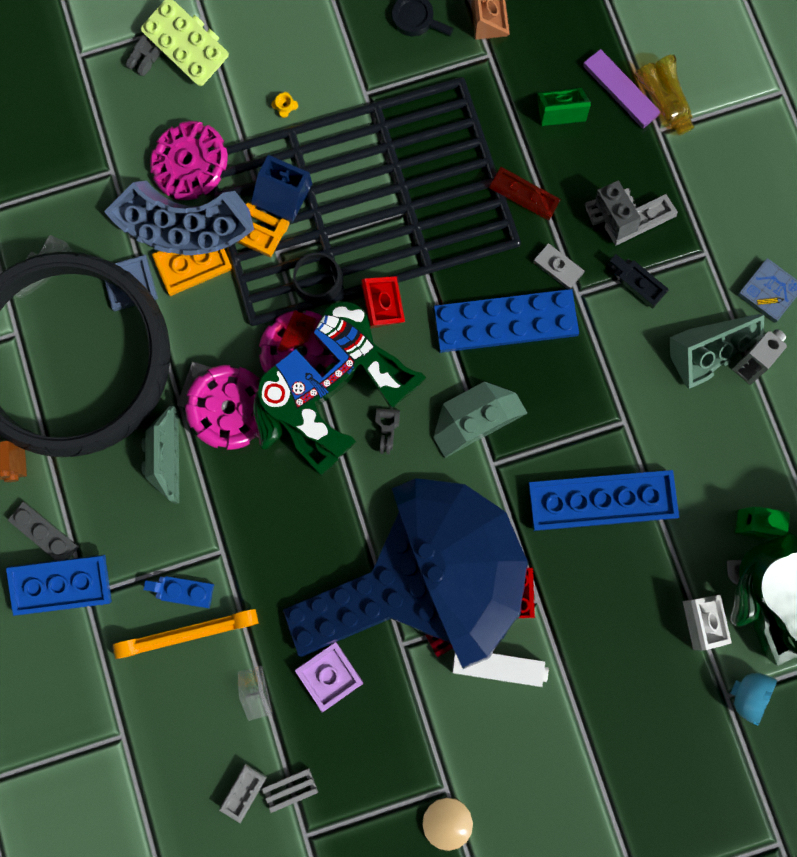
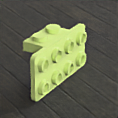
[141,0,229,86]

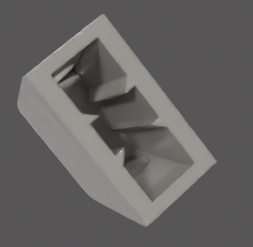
[732,329,787,385]

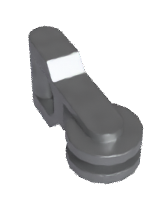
[375,408,400,455]

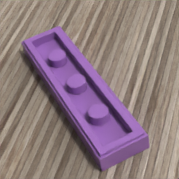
[583,49,661,129]

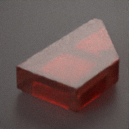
[278,310,316,353]

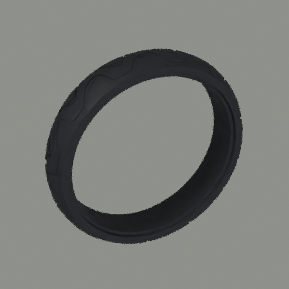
[0,252,170,457]

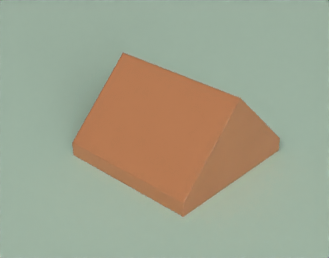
[471,0,510,40]

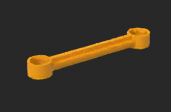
[112,609,259,659]

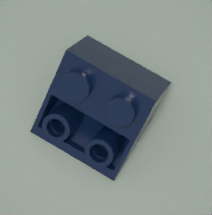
[251,155,312,223]

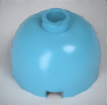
[731,673,777,726]

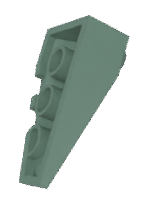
[670,314,764,389]

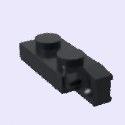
[607,254,669,309]

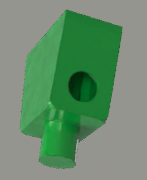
[735,507,790,540]

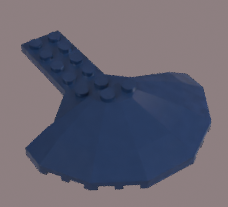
[283,478,528,669]

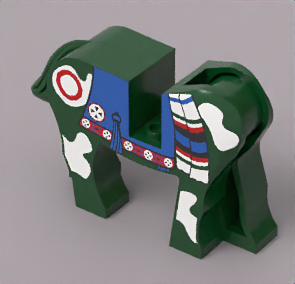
[253,302,427,475]

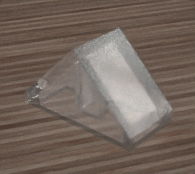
[238,666,273,721]

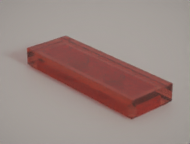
[489,167,561,220]

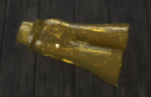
[635,54,695,136]

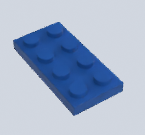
[6,554,112,616]

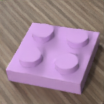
[295,642,363,712]

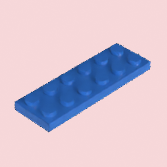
[434,289,579,353]
[528,470,679,531]

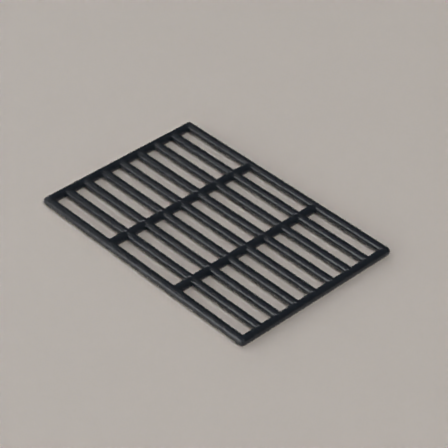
[209,77,521,326]

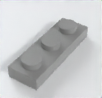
[604,194,678,246]

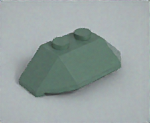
[433,382,527,458]
[142,406,179,504]

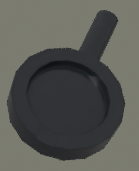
[392,0,454,37]

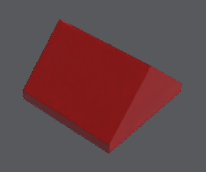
[361,276,405,329]

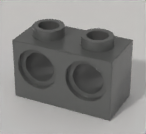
[596,180,641,240]

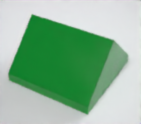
[537,88,591,126]

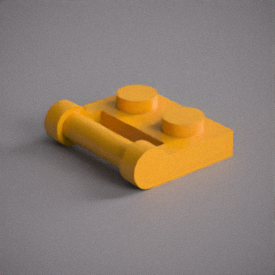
[238,203,289,258]

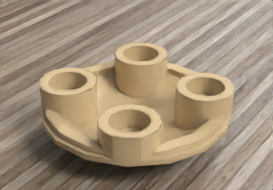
[423,798,473,851]

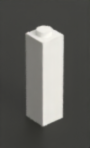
[452,653,549,687]

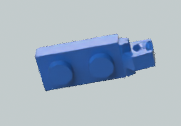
[144,576,214,608]

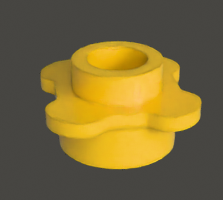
[271,92,298,118]

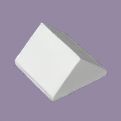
[683,595,732,651]

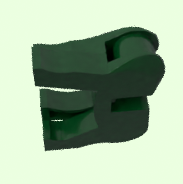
[730,533,797,666]

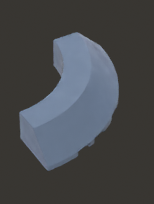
[104,181,254,255]

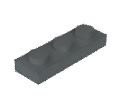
[8,502,79,560]

